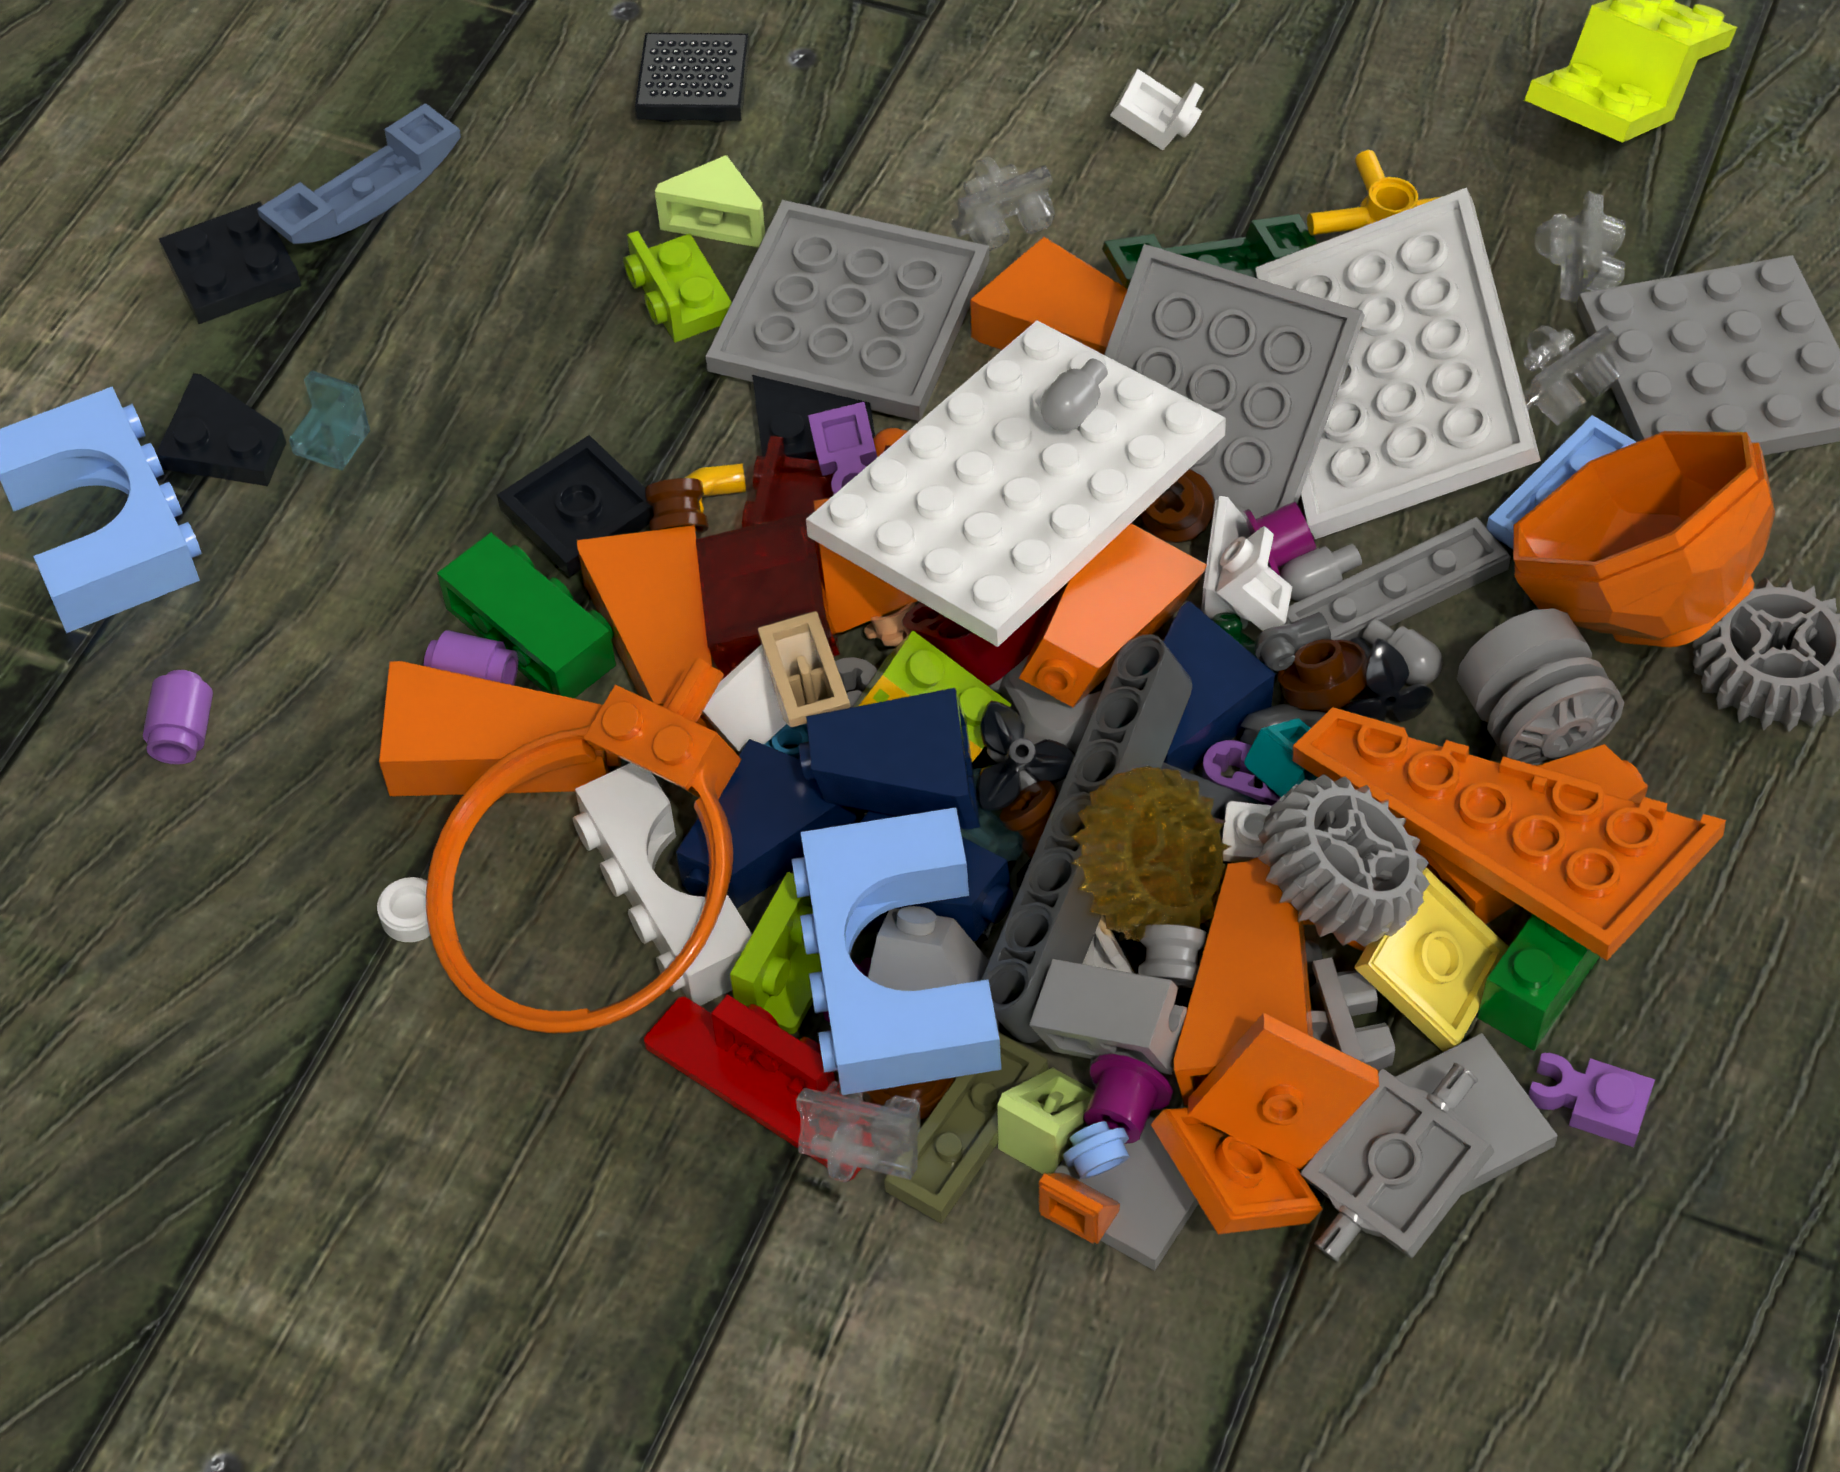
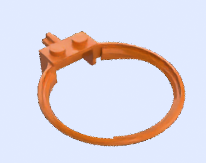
[426,657,742,1033]

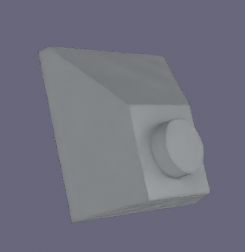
[868,906,1000,1028]

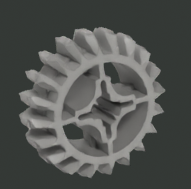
[1692,577,1840,732]
[1258,774,1430,947]

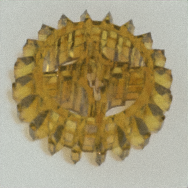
[1071,766,1232,942]

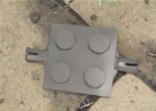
[1300,1062,1494,1262]

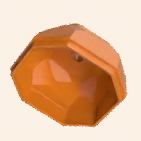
[1513,431,1775,647]

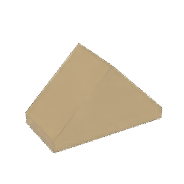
[757,611,851,728]

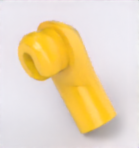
[684,463,746,513]

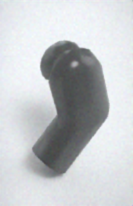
[1254,612,1331,671]
[1240,704,1326,745]

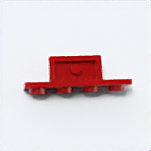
[644,994,887,1180]

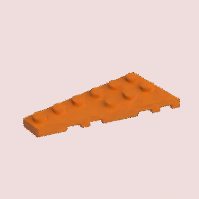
[1293,707,1726,961]

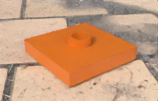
[1188,1013,1379,1170]
[1150,1108,1322,1234]

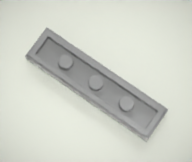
[1284,517,1511,641]

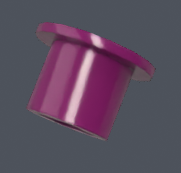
[1243,501,1316,576]
[1084,1054,1173,1144]

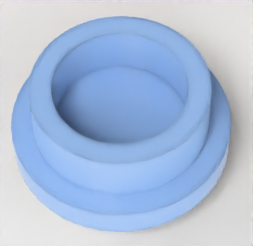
[1063,1121,1130,1179]

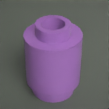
[424,630,518,685]
[143,670,213,764]

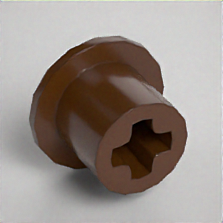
[1141,469,1215,543]

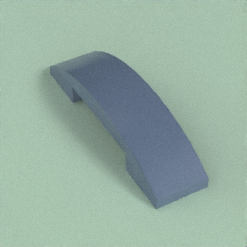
[258,103,461,244]

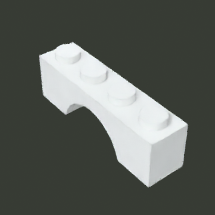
[573,763,752,1006]

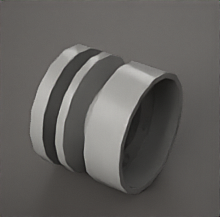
[1457,608,1624,766]

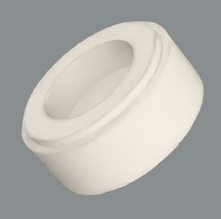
[377,877,431,942]

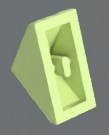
[655,155,765,248]
[997,1067,1094,1174]

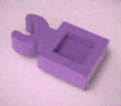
[808,402,877,494]
[1528,1053,1655,1147]

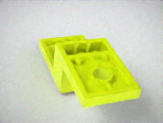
[1524,0,1737,143]

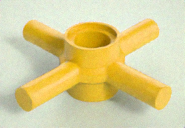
[1307,150,1440,235]

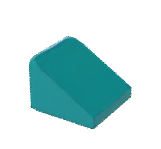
[1244,718,1318,797]

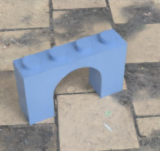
[0,387,202,633]
[792,807,1002,1095]

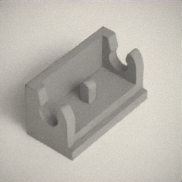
[1029,959,1187,1075]

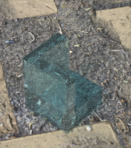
[289,371,371,471]

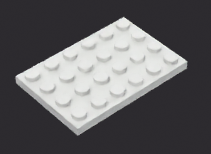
[1255,187,1541,539]
[806,320,1226,647]

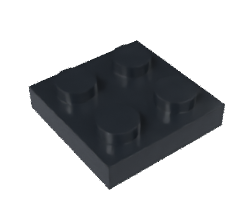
[159,201,302,324]
[497,435,654,577]

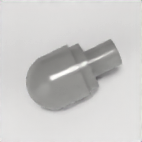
[1040,358,1108,431]
[1280,543,1362,601]
[1362,619,1443,685]

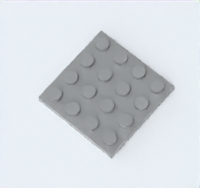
[706,200,989,421]
[1104,244,1365,519]
[1576,255,1840,455]

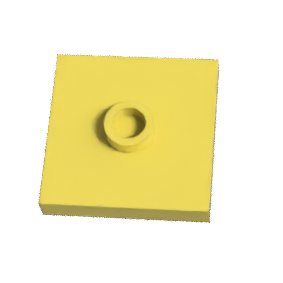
[1354,868,1509,1052]

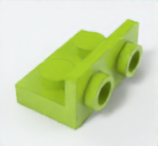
[623,231,732,343]
[730,872,822,1034]

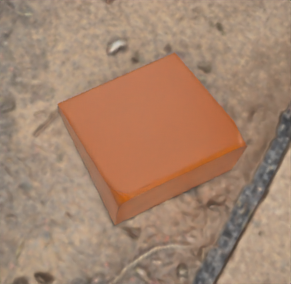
[1039,1173,1120,1244]

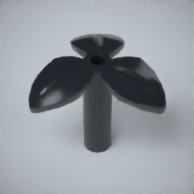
[1341,637,1434,722]
[976,701,1075,811]

